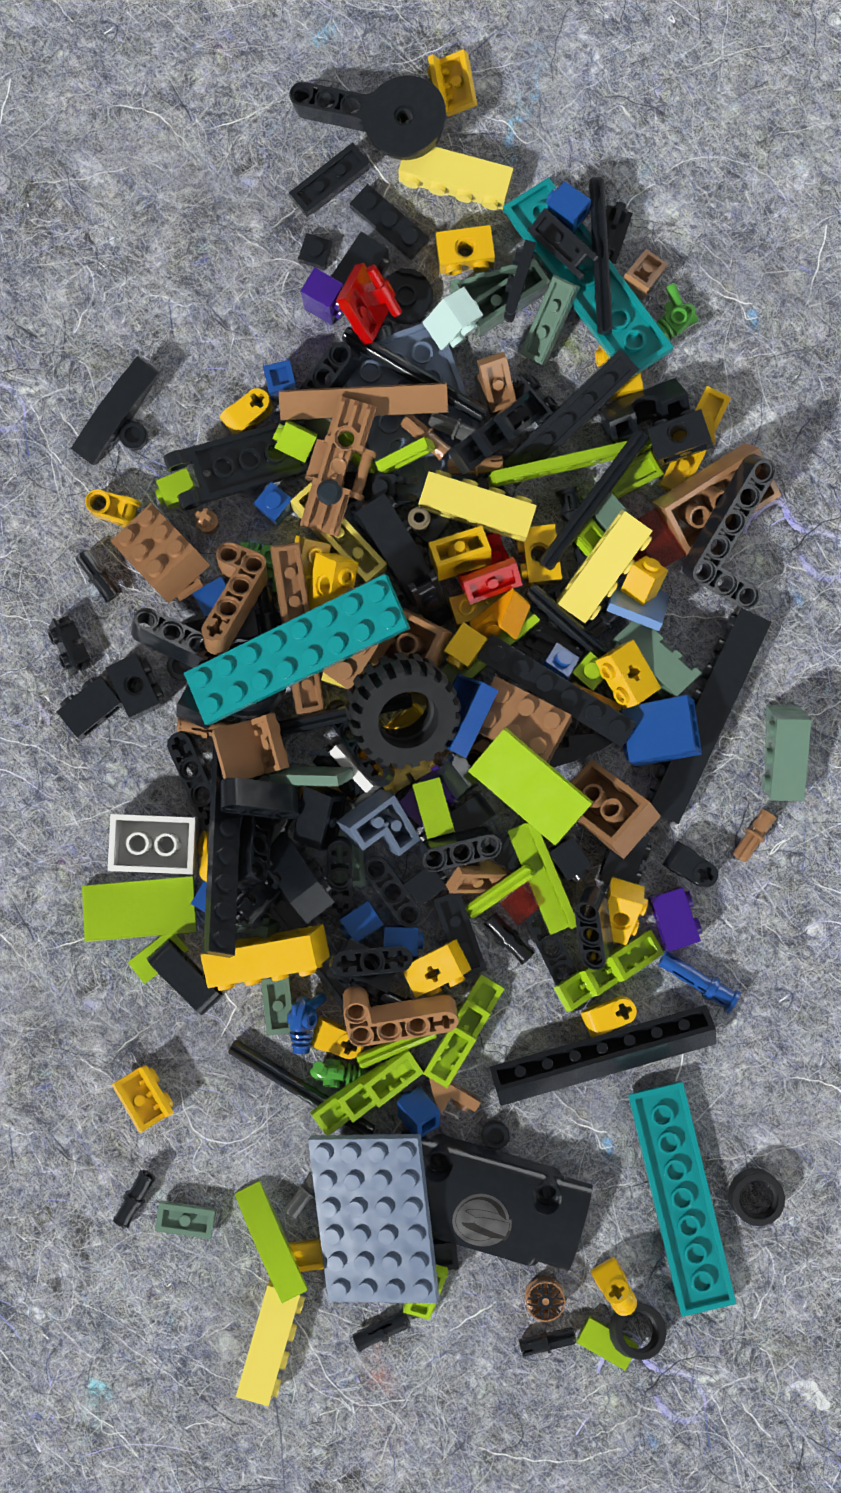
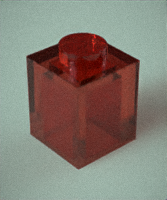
[499,885,539,925]

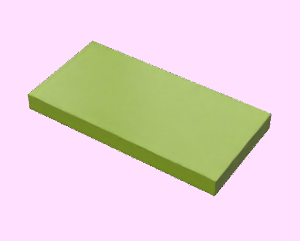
[468,727,593,845]
[82,876,198,942]

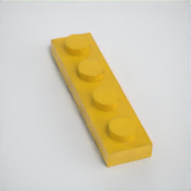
[659,386,731,491]

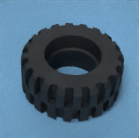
[345,652,461,769]

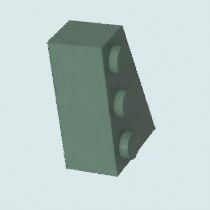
[449,259,550,337]
[612,621,701,699]
[762,705,812,801]

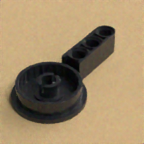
[289,76,447,160]
[131,607,286,719]

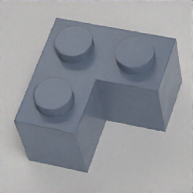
[337,789,421,856]

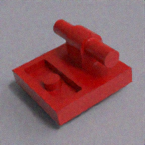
[336,263,402,345]

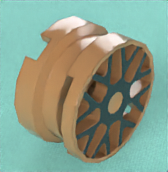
[524,1275,565,1322]

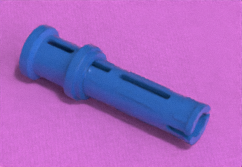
[657,950,741,1014]

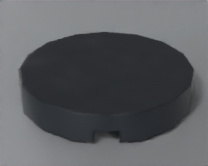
[385,268,433,324]

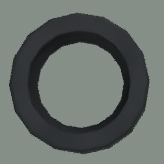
[728,1168,785,1226]
[609,1302,667,1360]

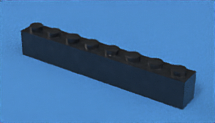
[645,608,772,824]
[490,1004,716,1106]

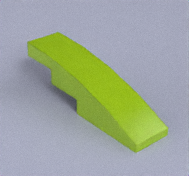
[553,929,664,1012]
[423,973,505,1088]
[309,1050,423,1135]
[235,1180,308,1304]

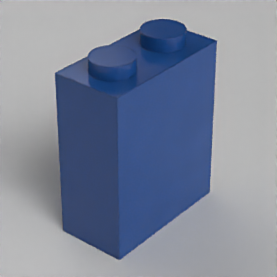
[622,695,702,767]

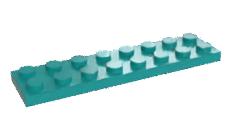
[503,177,674,378]
[184,574,410,725]
[627,1080,737,1317]

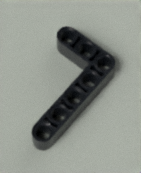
[682,454,776,609]

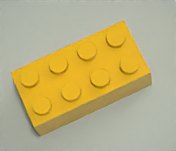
[201,924,330,991]

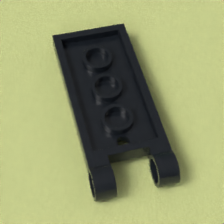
[163,420,309,511]

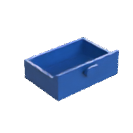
[446,673,499,758]

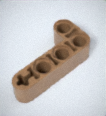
[202,542,268,655]
[343,986,459,1047]

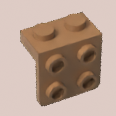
[212,713,289,779]

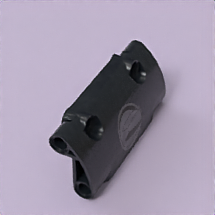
[401,1128,593,1271]

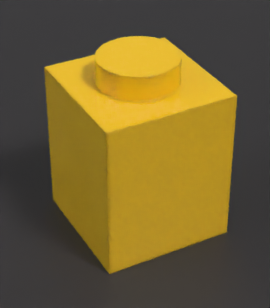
[620,556,668,606]

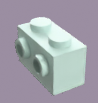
[423,287,483,350]

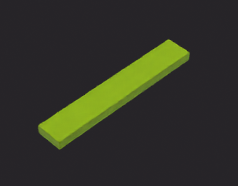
[487,436,652,488]

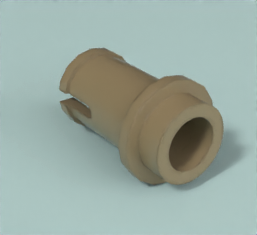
[408,507,430,532]

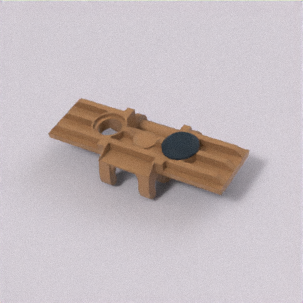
[300,395,377,537]

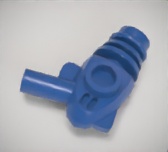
[287,992,327,1054]

